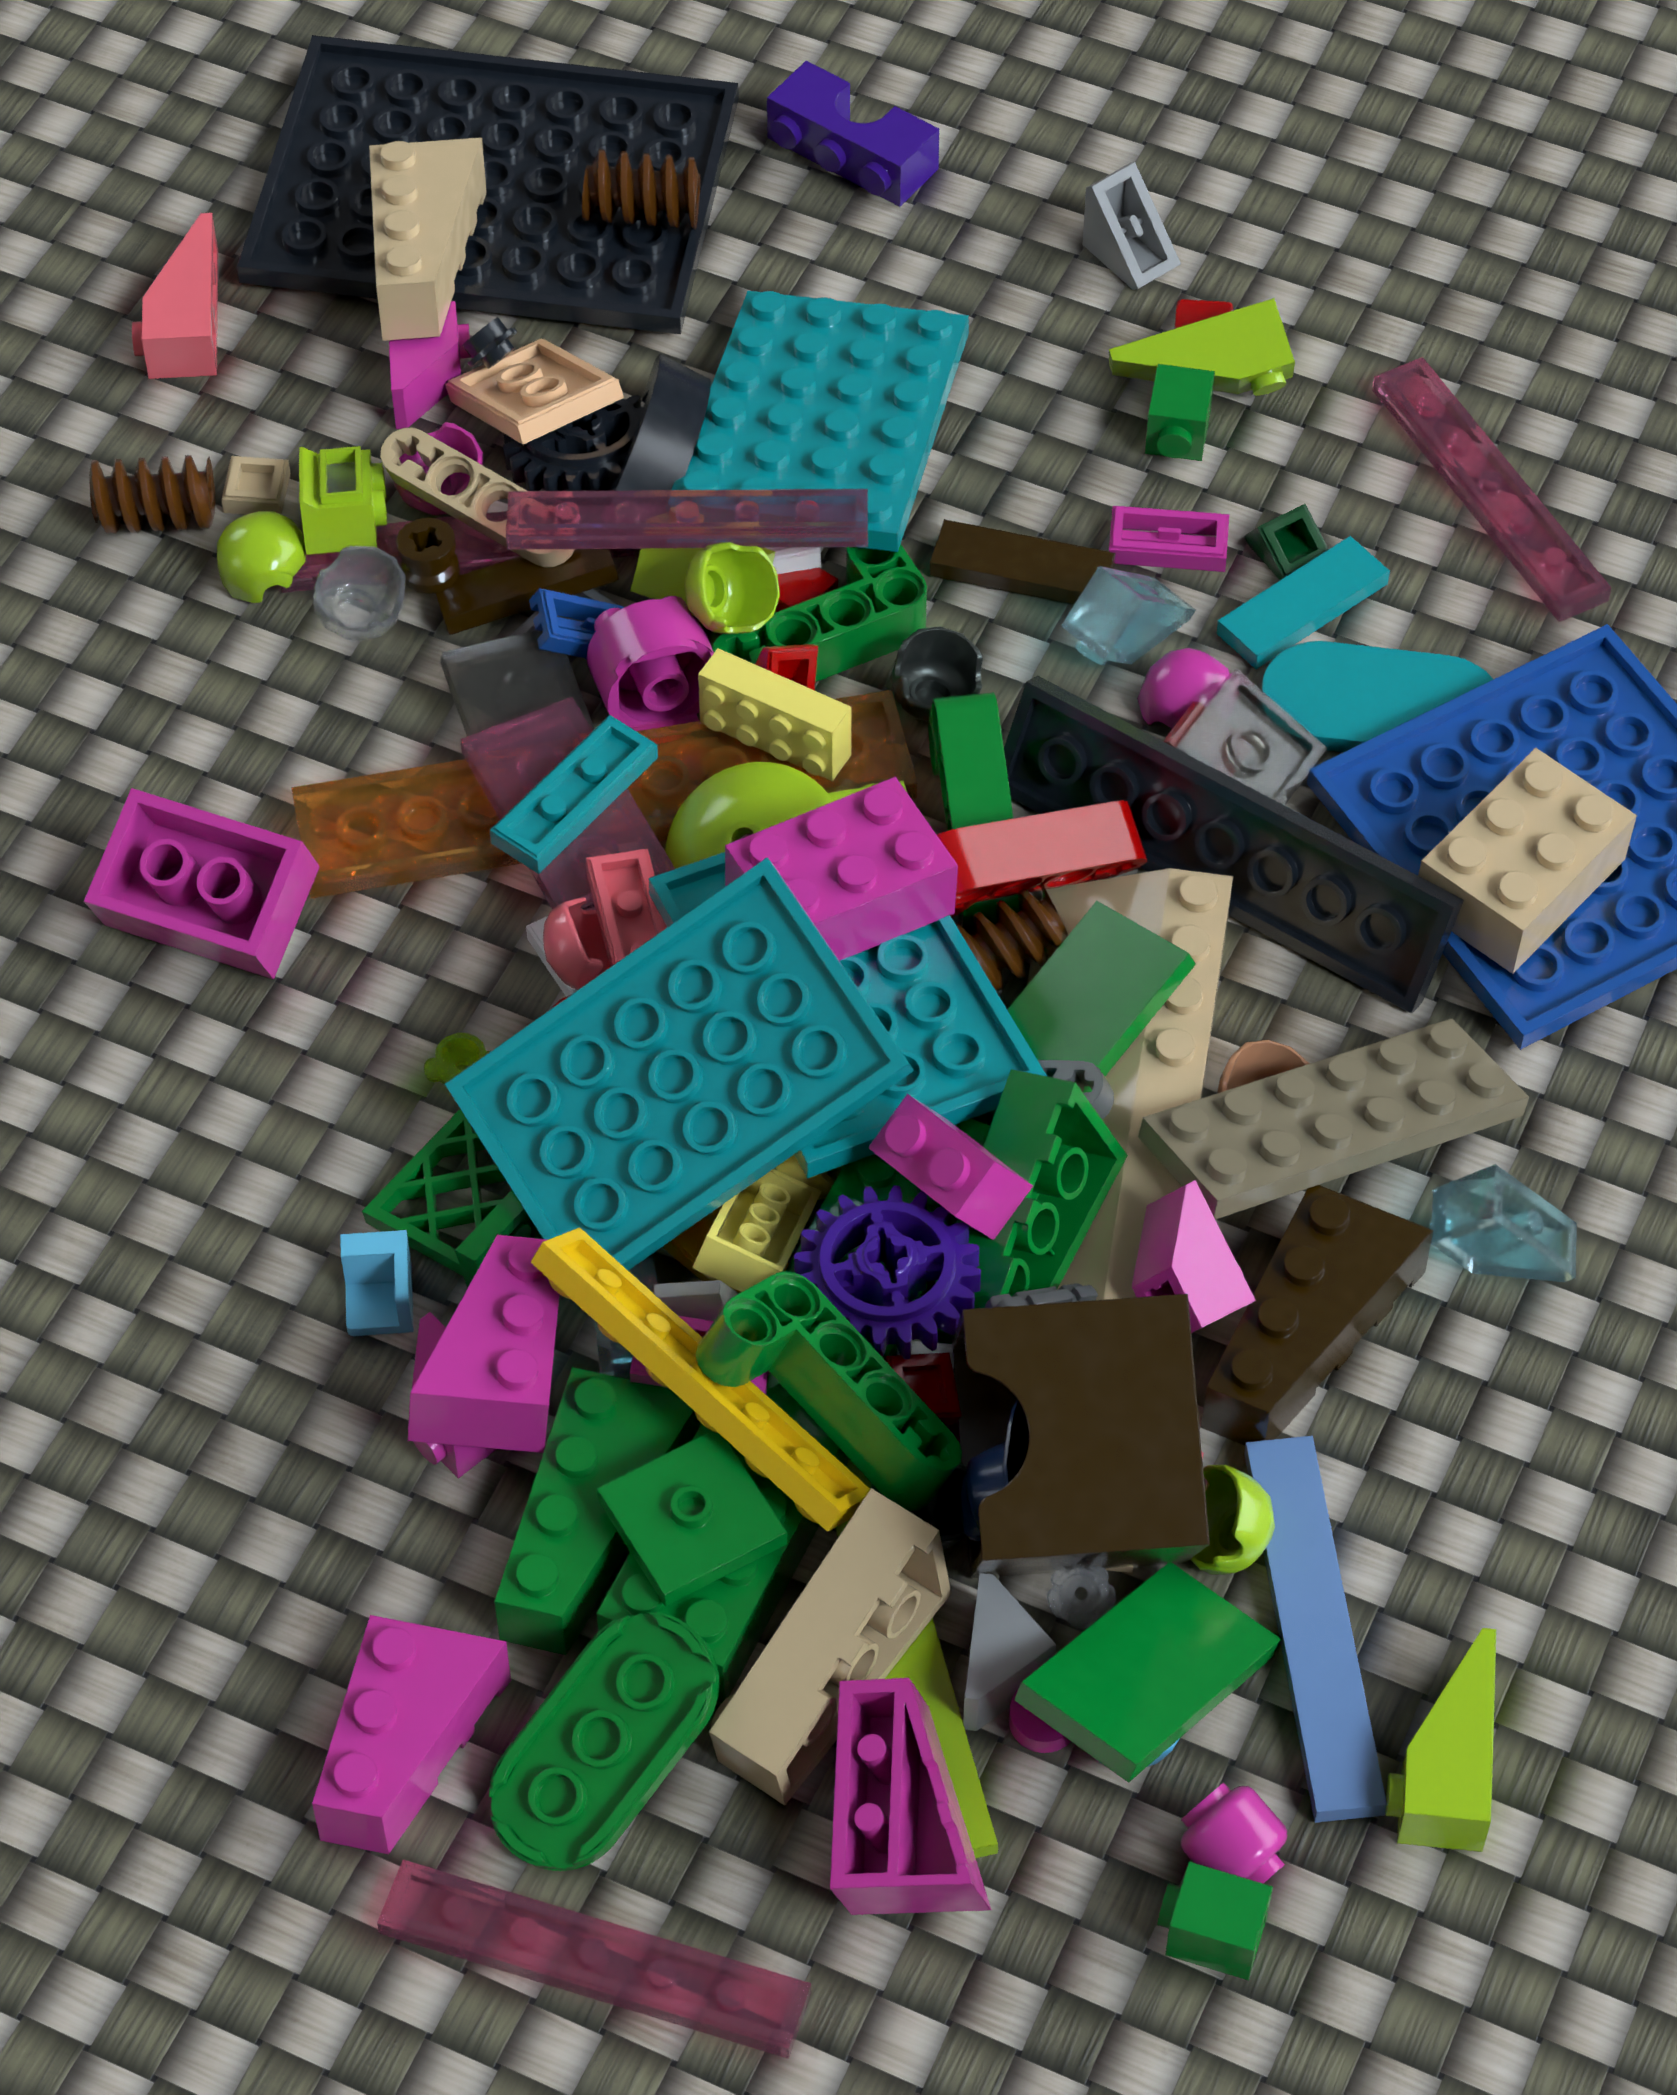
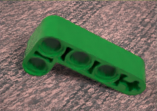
[712,544,927,682]
[928,692,1020,928]
[695,1271,962,1511]

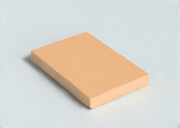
[445,338,624,444]

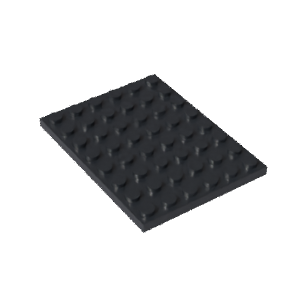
[237,35,739,334]

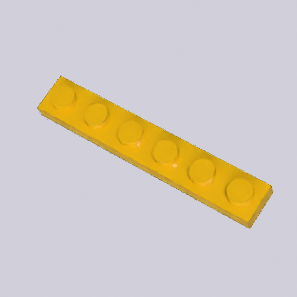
[531,1228,870,1532]

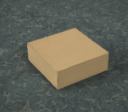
[221,456,291,515]

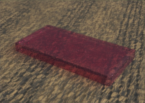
[460,697,675,910]

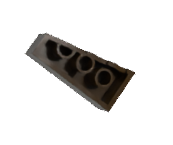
[1201,1185,1434,1446]

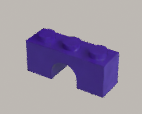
[767,61,940,207]

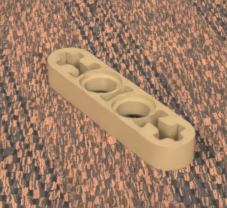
[380,428,576,567]

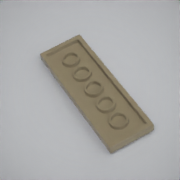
[1138,1018,1529,1220]

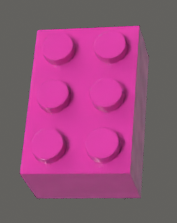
[725,776,958,961]
[84,788,320,979]

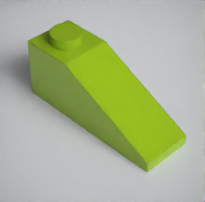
[1109,298,1295,396]
[1385,1628,1497,1852]

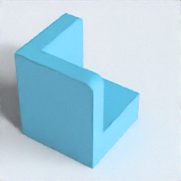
[340,1230,414,1336]

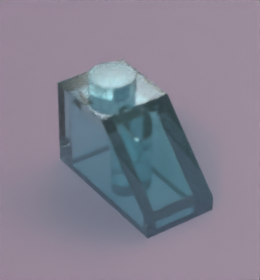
[1061,566,1196,665]
[1430,1164,1577,1282]

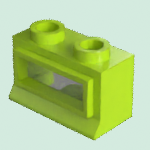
[299,446,387,555]

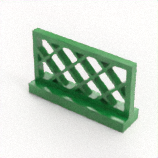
[362,1109,543,1289]

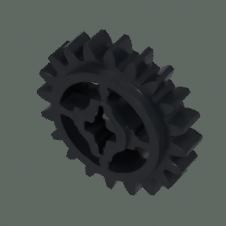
[503,395,644,504]

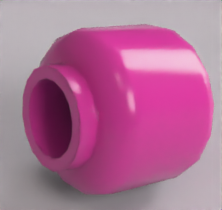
[1181,1782,1288,1883]

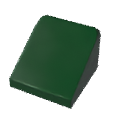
[1244,504,1329,580]

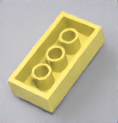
[698,648,851,781]
[692,1169,822,1292]

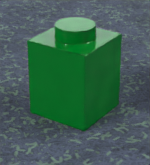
[1145,364,1215,461]
[1157,1862,1273,1981]

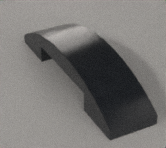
[596,354,711,552]

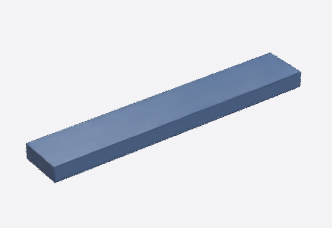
[1244,1436,1387,1823]

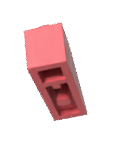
[132,213,218,379]

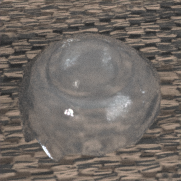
[313,545,406,642]

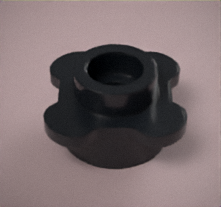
[462,317,518,369]

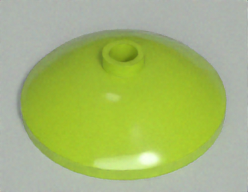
[665,762,833,872]

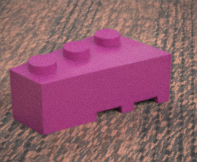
[408,1235,560,1453]
[312,1615,511,1854]
[830,1678,991,1915]

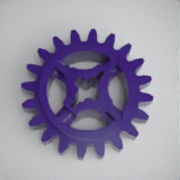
[794,1185,981,1360]

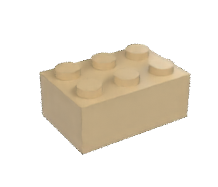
[1418,748,1637,974]

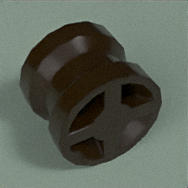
[396,518,460,594]

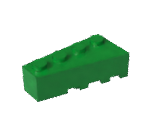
[934,1069,1128,1344]
[494,1367,701,1655]

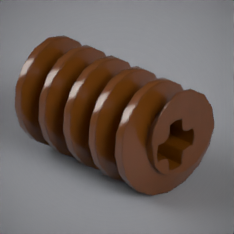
[582,149,700,230]
[89,455,216,534]
[955,881,1068,992]

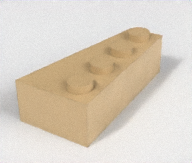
[369,138,487,341]
[709,1488,952,1805]

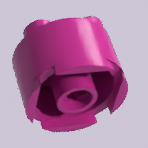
[587,596,714,739]

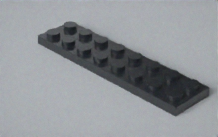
[1004,675,1464,1013]

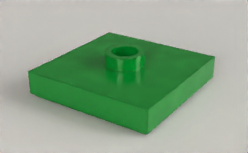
[597,1431,787,1607]

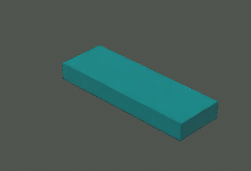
[1216,536,1390,669]
[490,715,658,874]

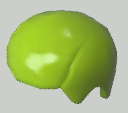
[217,511,306,603]
[684,542,780,634]
[1190,1465,1275,1575]

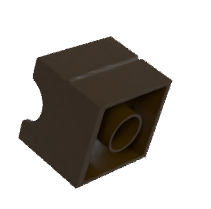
[952,1294,1210,1579]

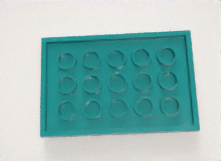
[666,291,969,552]
[649,852,1047,1179]
[445,857,914,1270]

